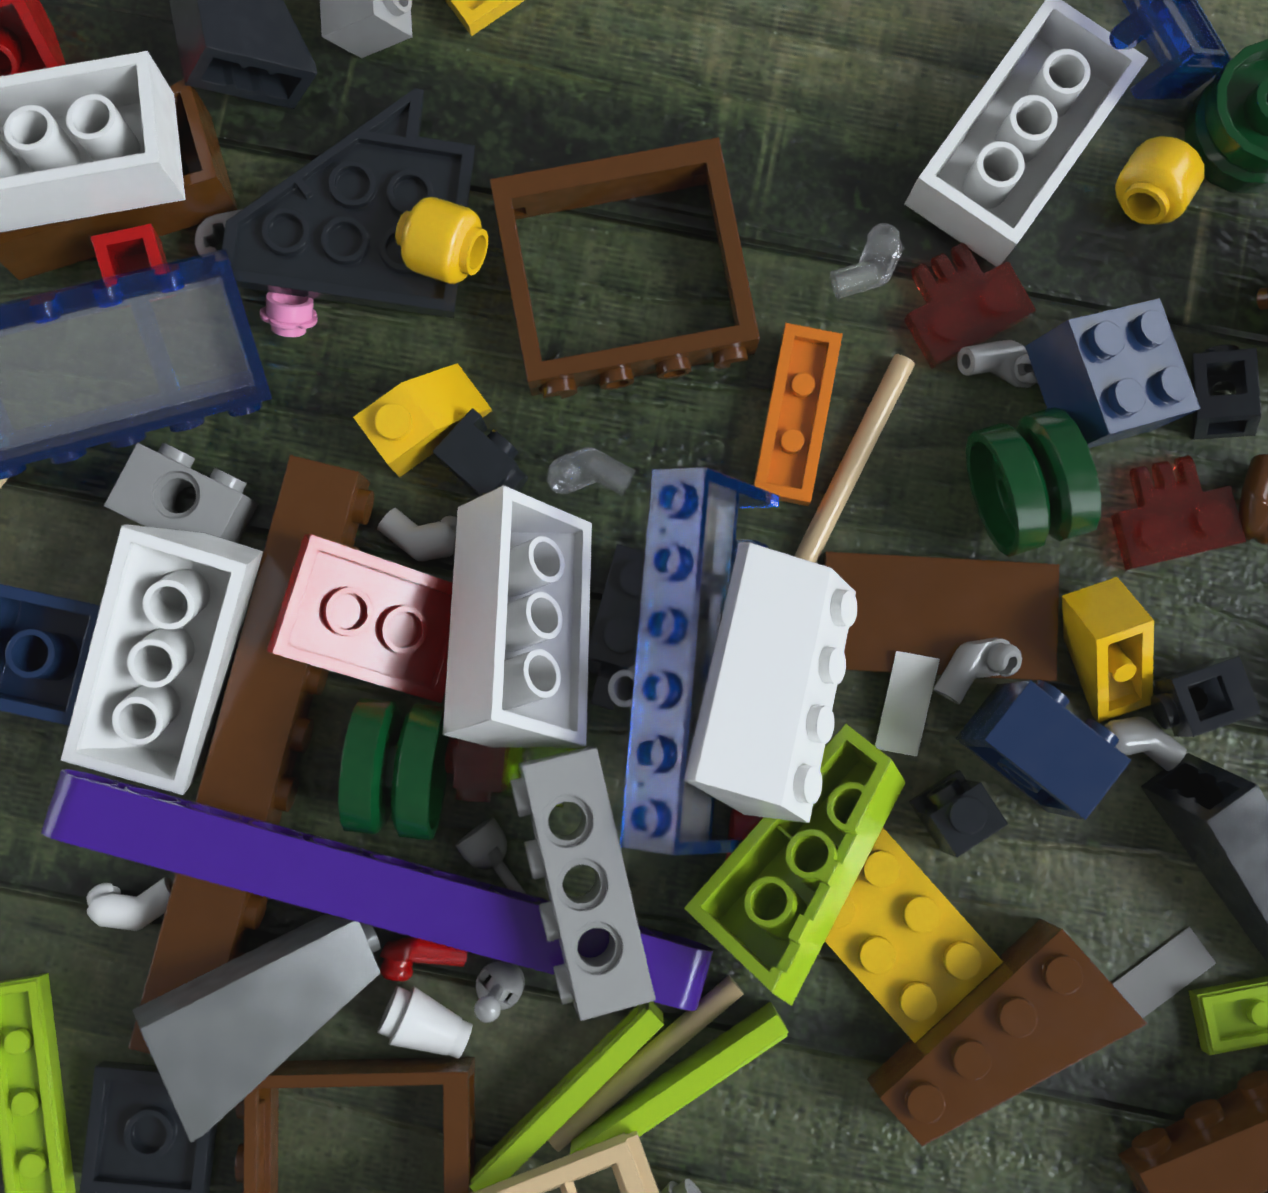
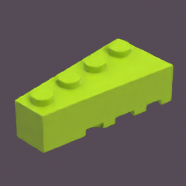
[684,724,906,1006]

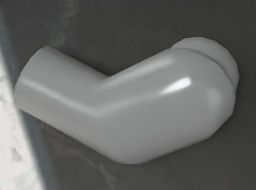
[957,340,1038,388]
[377,508,457,562]
[933,637,1022,704]
[1103,717,1187,771]

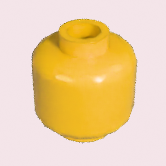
[1115,136,1204,225]
[395,197,488,284]

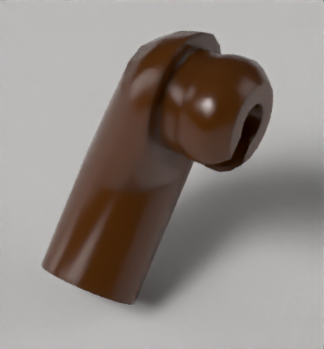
[1236,454,1268,545]

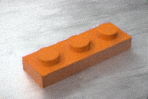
[751,323,843,506]

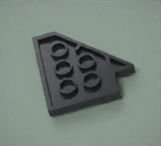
[218,88,475,318]

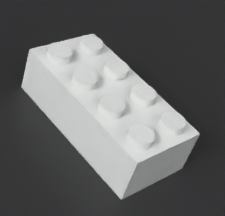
[905,0,1148,268]
[0,51,186,232]

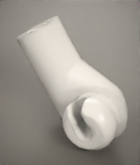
[86,877,173,931]

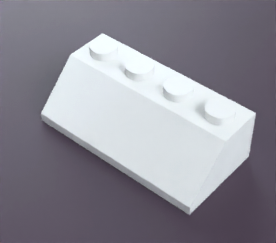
[443,485,592,748]
[61,524,263,795]
[684,543,857,823]

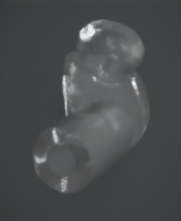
[830,223,903,299]
[547,447,636,496]

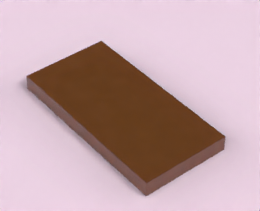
[823,552,1060,682]

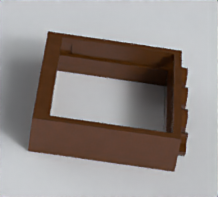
[490,137,760,399]
[235,1057,476,1193]

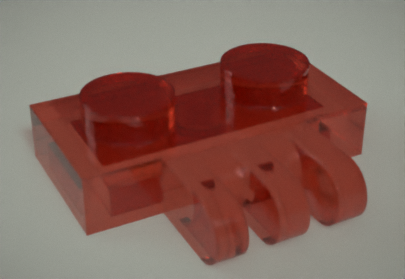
[904,243,1036,369]
[1110,455,1246,571]

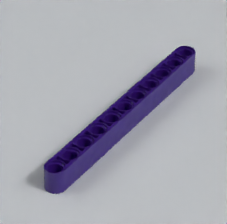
[41,769,714,1011]

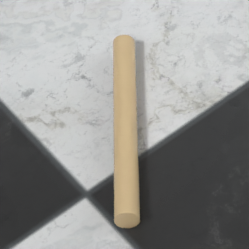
[794,354,915,563]
[548,975,744,1152]

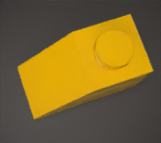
[353,363,492,477]
[1062,577,1154,723]

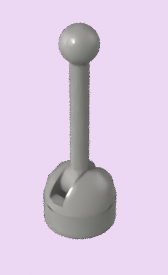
[455,817,526,894]
[475,959,525,1023]

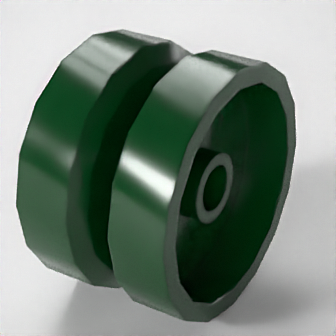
[1185,39,1268,194]
[966,407,1101,557]
[338,698,451,840]

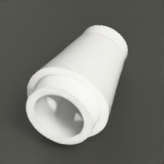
[377,986,473,1059]

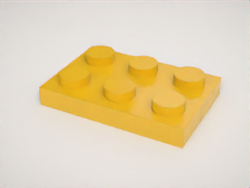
[825,828,1003,1043]

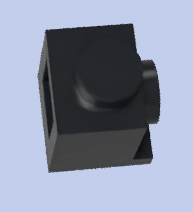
[1190,345,1262,440]
[432,408,528,497]
[1151,656,1261,737]
[909,770,1008,858]

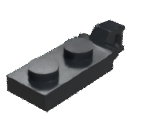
[588,544,673,710]

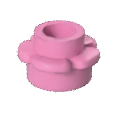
[259,292,318,337]

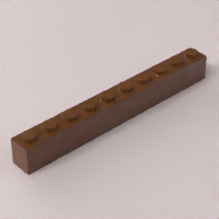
[128,455,374,1054]

